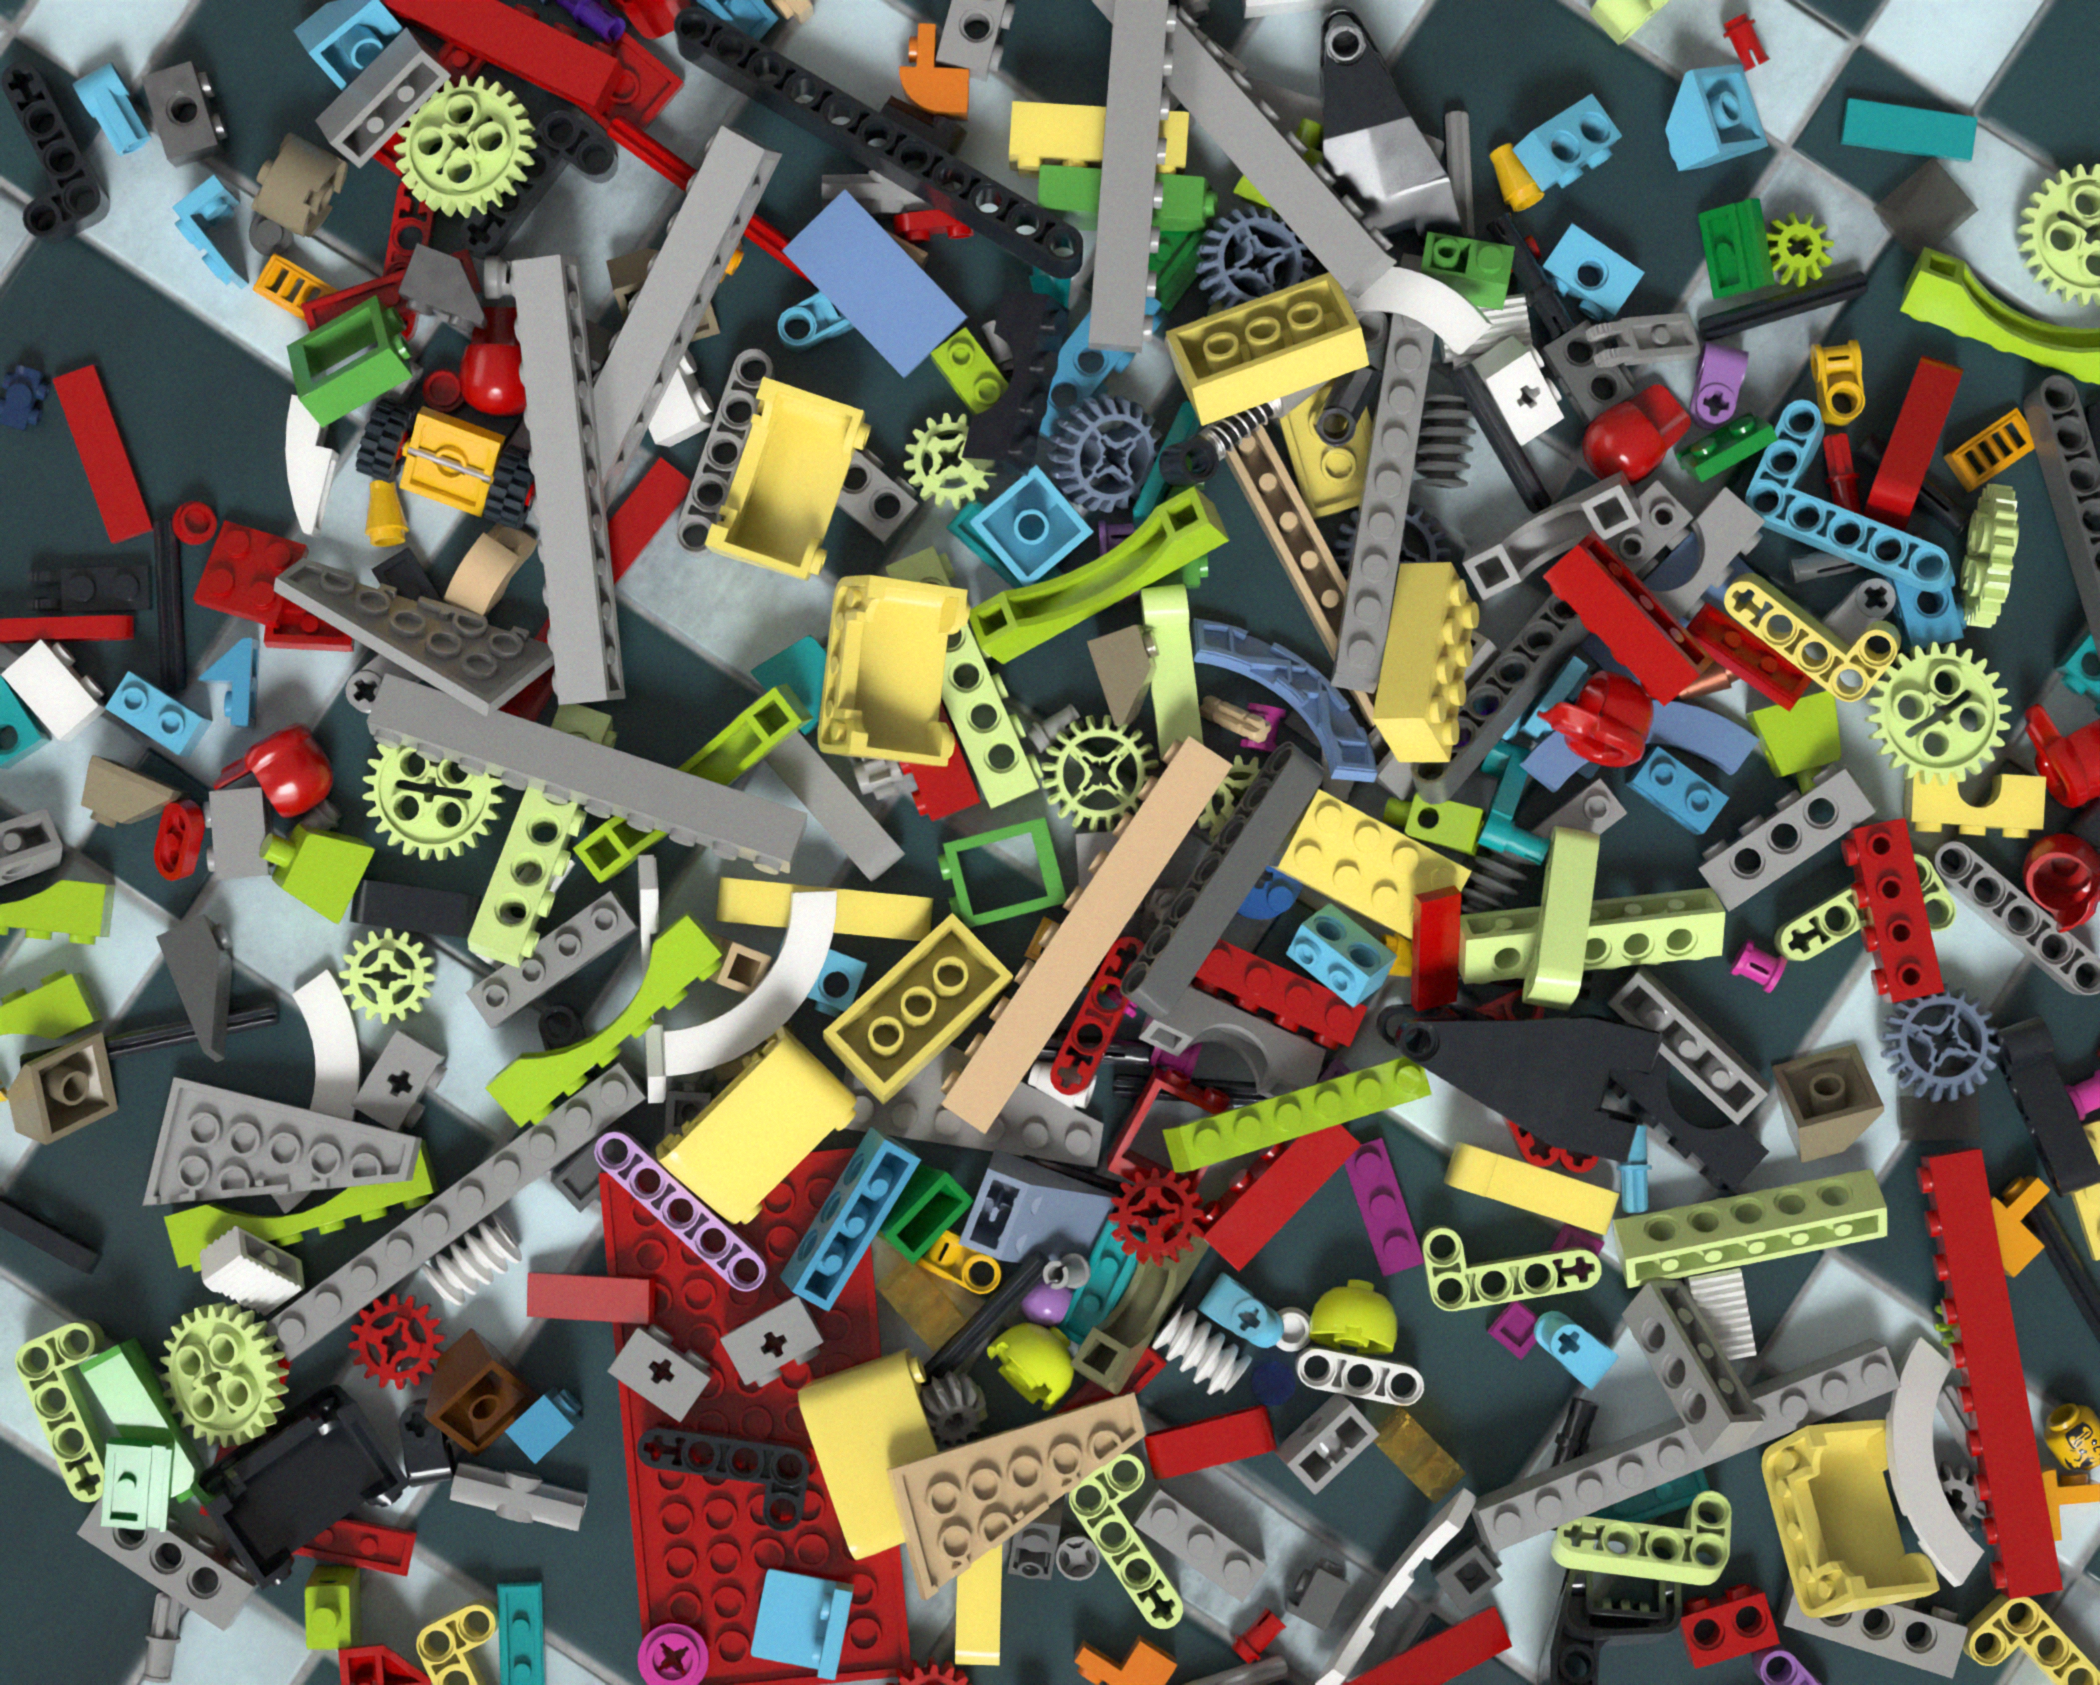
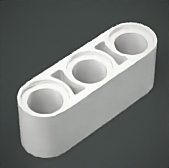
[1295,1345,1424,1406]

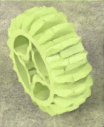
[1041,715,1159,833]

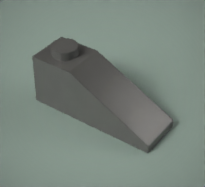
[156,914,233,1062]

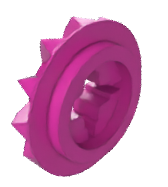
[638,1622,709,1685]

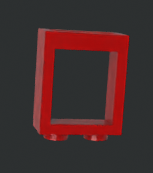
[1107,1067,1234,1206]

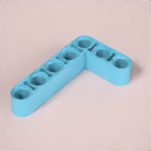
[1745,399,1952,592]

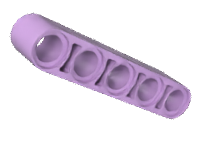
[594,1130,769,1291]

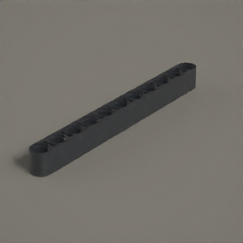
[674,7,1083,279]

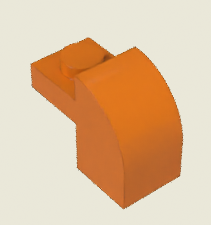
[899,23,970,121]
[1074,1634,1177,1685]

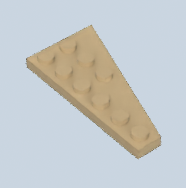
[886,1392,1146,1601]

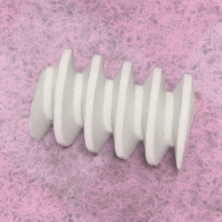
[421,1213,522,1306]
[1152,1303,1252,1395]

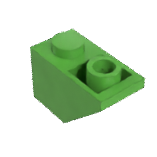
[1420,232,1515,311]

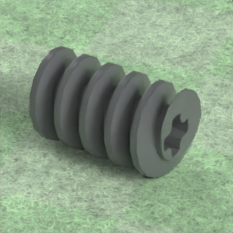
[1414,394,1476,489]
[1461,845,1536,915]

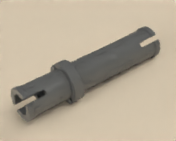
[1788,530,1922,584]

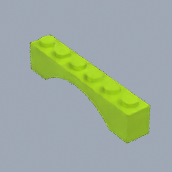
[1900,247,2100,385]
[969,486,1230,664]
[573,683,814,883]
[0,880,115,945]
[485,909,724,1128]
[0,969,103,1040]
[1162,1055,1432,1173]
[164,1140,439,1272]

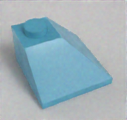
[293,0,404,92]
[1665,64,1768,171]
[969,463,1093,587]

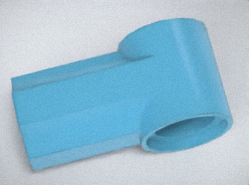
[72,62,152,157]

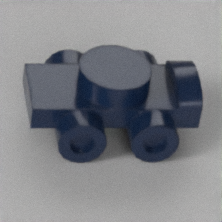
[0,365,51,432]

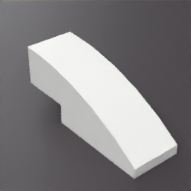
[285,395,339,539]

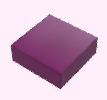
[1549,1222,1605,1280]
[1486,1301,1539,1360]

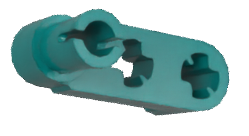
[1477,739,1551,866]

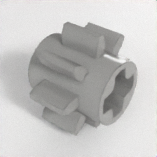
[852,758,904,800]

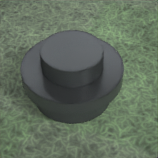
[249,215,293,257]

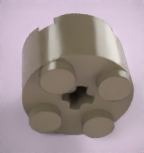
[251,132,348,238]

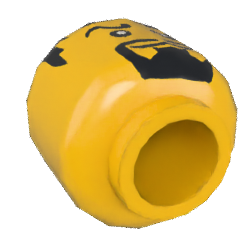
[2043,1403,2100,1470]

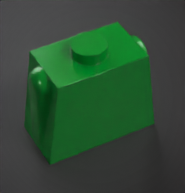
[876,1164,974,1265]

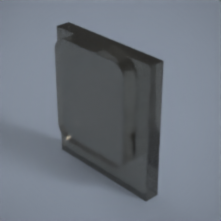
[1873,157,1979,260]
[1896,1069,1980,1141]

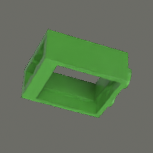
[286,295,413,428]
[937,817,1067,929]

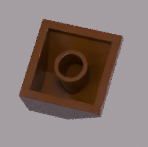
[424,1328,541,1457]

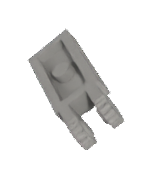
[1585,312,1702,368]

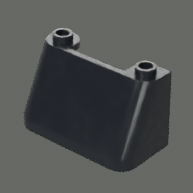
[190,1384,411,1590]

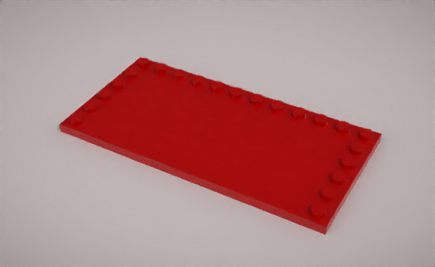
[598,1147,912,1685]

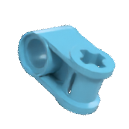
[778,290,855,353]
[1197,1271,1284,1348]
[1534,1311,1619,1391]

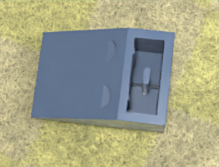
[958,1148,1118,1264]

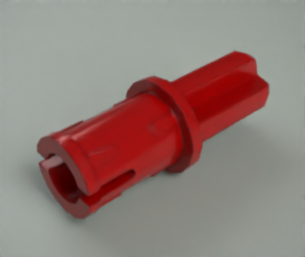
[1822,433,1863,516]

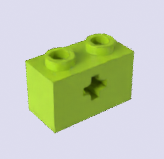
[930,327,1009,415]

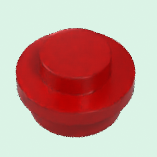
[422,368,465,413]
[172,501,217,545]

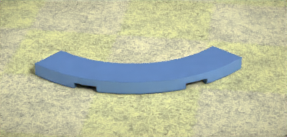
[1190,618,1378,783]
[1519,700,1760,793]

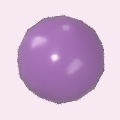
[1020,1279,1073,1328]

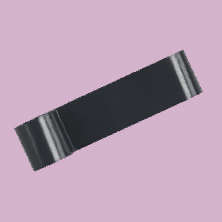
[1,62,110,244]
[460,110,618,260]
[1991,1015,2100,1198]
[637,1424,811,1532]

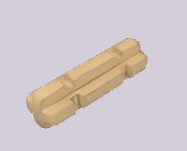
[1199,695,1271,743]

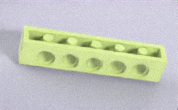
[885,546,1044,810]
[467,704,617,968]
[1458,888,1725,984]
[1613,1168,1887,1288]

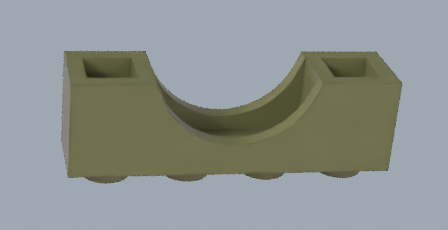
[1070,1213,1209,1396]

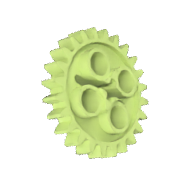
[394,75,537,218]
[2017,164,2100,308]
[1960,484,2019,628]
[1865,642,2011,786]
[363,743,506,860]
[160,1302,289,1448]

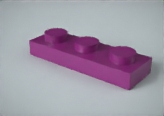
[1344,1137,1424,1277]

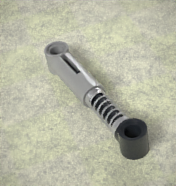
[1159,311,1389,487]

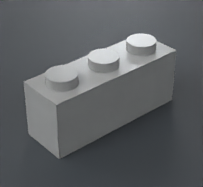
[315,27,451,168]
[1133,1483,1268,1603]

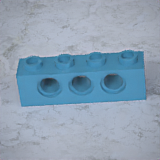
[1039,297,1163,447]
[780,1126,921,1312]

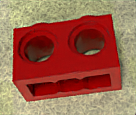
[1678,1583,1780,1669]

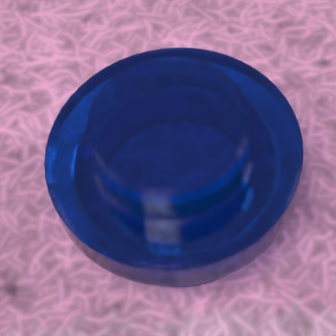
[1251,1361,1295,1406]

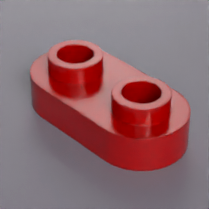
[893,208,980,244]
[154,799,205,881]

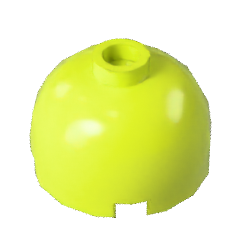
[1308,1280,1398,1355]
[987,1323,1074,1411]

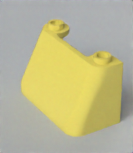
[705,377,871,581]
[818,575,970,767]
[655,1025,857,1225]
[798,1348,938,1560]
[1761,1419,1940,1618]

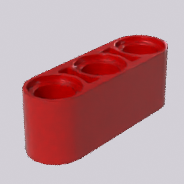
[1143,1404,1277,1480]

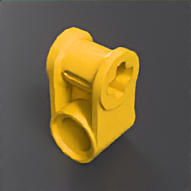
[1810,339,1865,427]
[916,1228,1003,1294]

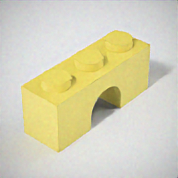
[1903,771,2046,839]

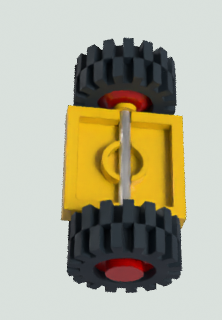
[355,397,536,530]

